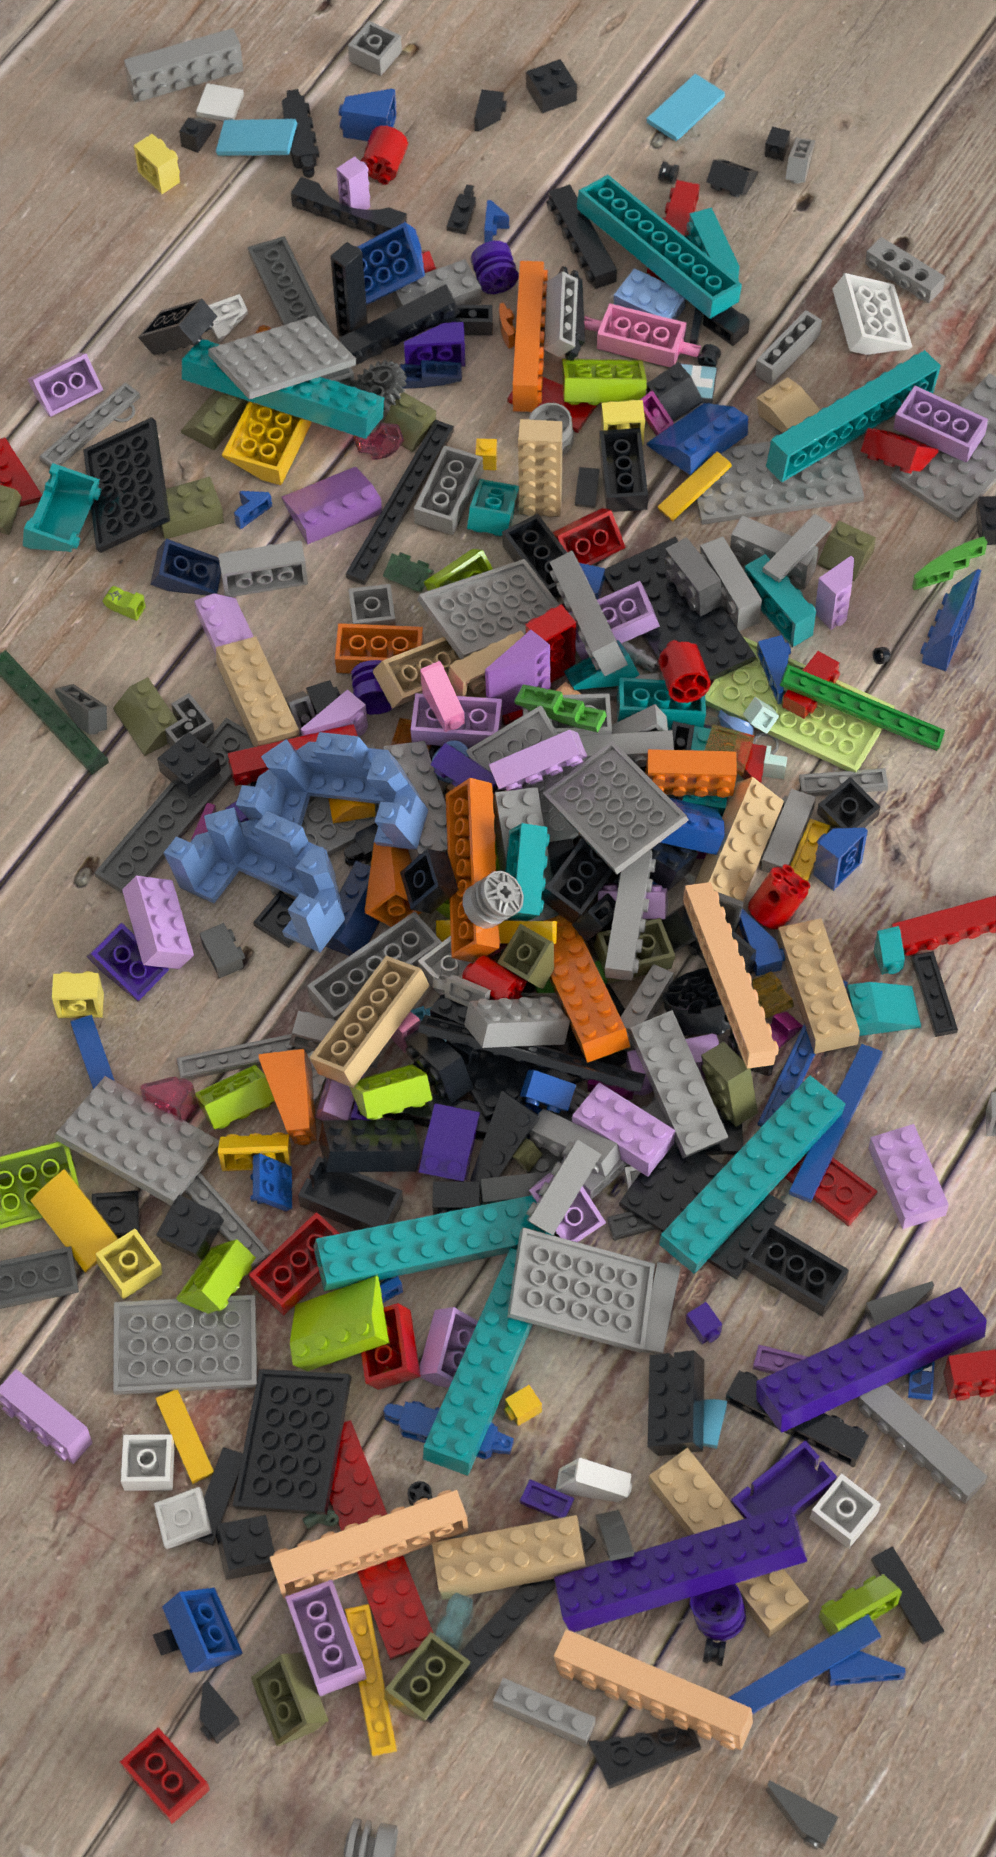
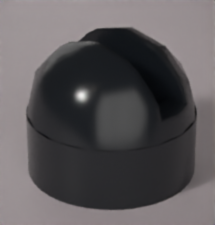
[873,647,891,665]

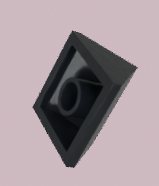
[661,905,697,953]

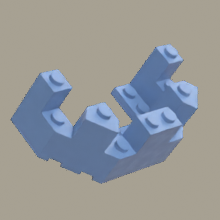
[236,732,429,850]
[164,807,345,953]

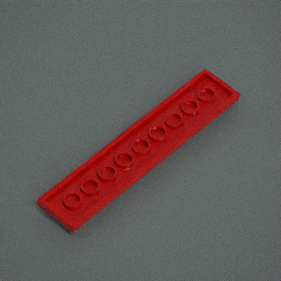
[330,1420,434,1661]

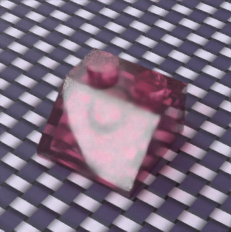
[140,1076,198,1122]

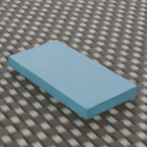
[647,74,725,142]
[216,119,297,156]

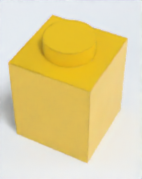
[475,438,497,470]
[503,1385,542,1426]

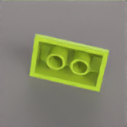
[423,549,493,591]
[350,1064,432,1120]
[194,1065,275,1130]
[176,1239,256,1314]
[819,1574,902,1636]

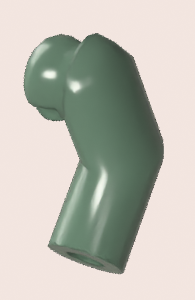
[302,1509,339,1529]

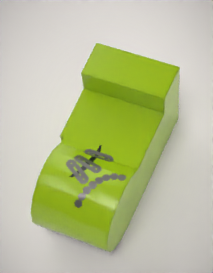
[103,586,146,621]

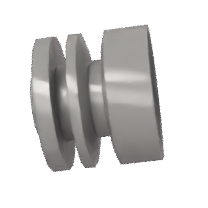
[529,403,574,456]
[463,871,524,929]
[343,1818,398,1857]

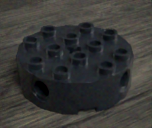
[662,967,754,1036]

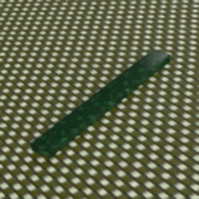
[0,650,109,775]

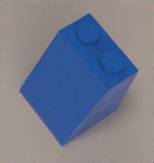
[339,89,397,142]

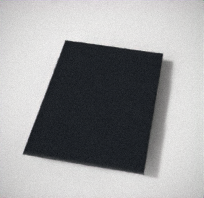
[153,1629,180,1656]

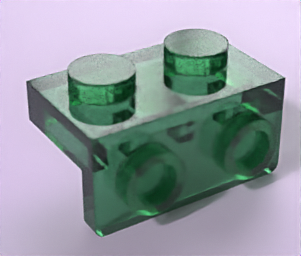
[383,552,434,593]

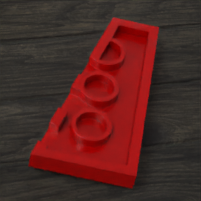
[0,438,42,507]

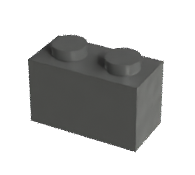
[199,923,245,979]

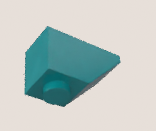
[873,926,905,975]

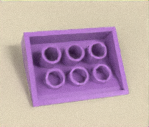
[281,466,382,545]
[485,630,550,715]

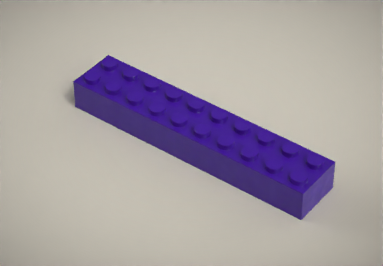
[756,1287,987,1433]
[554,1505,808,1632]

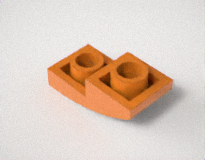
[499,302,516,349]

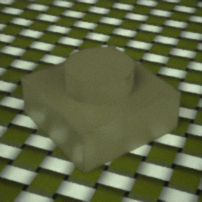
[513,1139,542,1172]

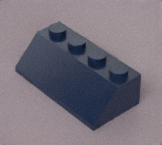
[325,861,380,956]

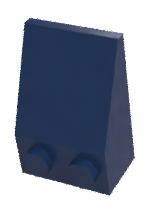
[150,539,221,596]

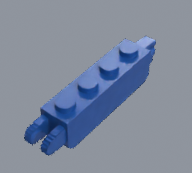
[383,1401,514,1460]

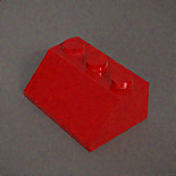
[860,428,939,474]
[552,508,626,565]

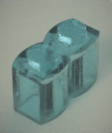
[436,1592,473,1650]

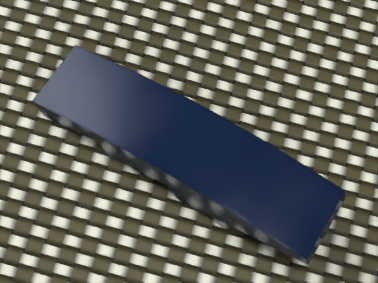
[400,360,462,389]

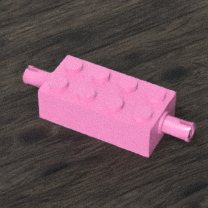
[584,303,701,367]

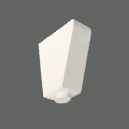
[556,1458,632,1502]

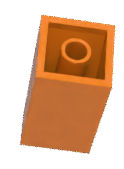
[365,842,422,927]
[259,1049,317,1145]

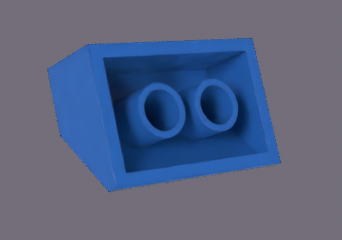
[814,828,868,891]
[162,1588,243,1673]

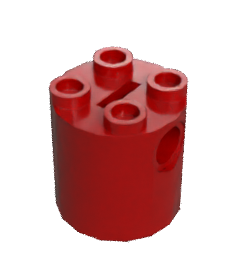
[360,126,408,185]
[658,640,711,703]
[748,864,810,930]
[462,956,527,1000]

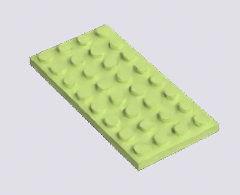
[705,637,895,773]

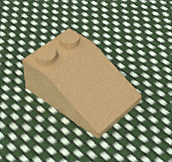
[757,377,820,433]

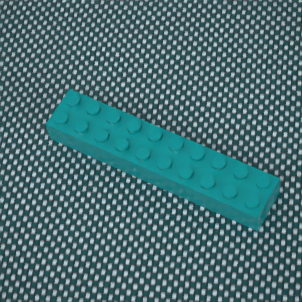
[577,175,742,319]
[182,339,384,439]
[766,350,941,482]
[659,1075,846,1274]
[313,1195,554,1291]
[423,1248,533,1476]

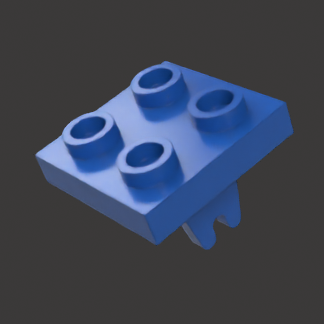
[250,1153,292,1212]

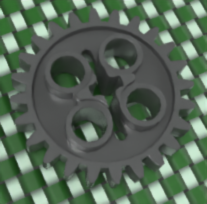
[352,360,407,411]

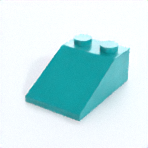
[467,479,519,536]
[563,640,640,690]
[847,982,921,1036]

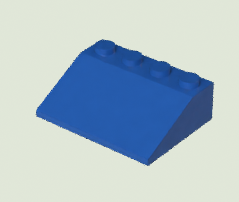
[357,222,425,305]
[647,403,748,475]
[920,569,981,671]
[660,798,725,855]

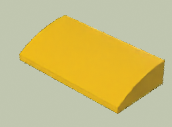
[30,1169,119,1273]

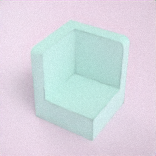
[743,697,779,733]
[763,745,787,780]

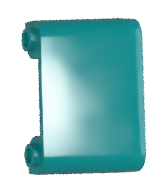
[23,463,101,552]

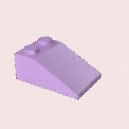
[301,689,368,736]

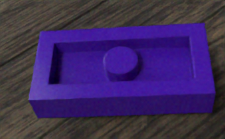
[520,1479,574,1519]

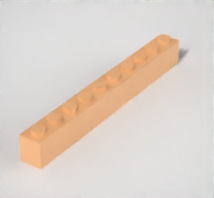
[683,882,778,1069]

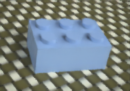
[613,268,685,320]

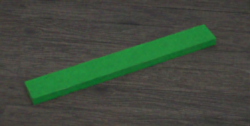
[779,664,945,751]

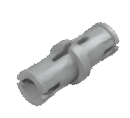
[621,641,659,673]

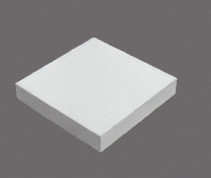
[196,83,244,121]
[154,1487,212,1549]

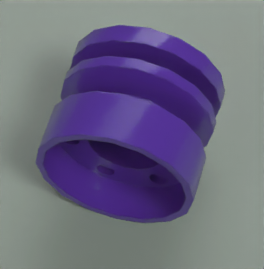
[471,241,519,294]
[351,660,394,715]
[690,1584,746,1641]

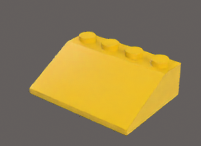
[222,401,312,485]

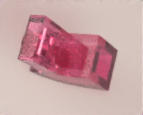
[353,423,404,460]

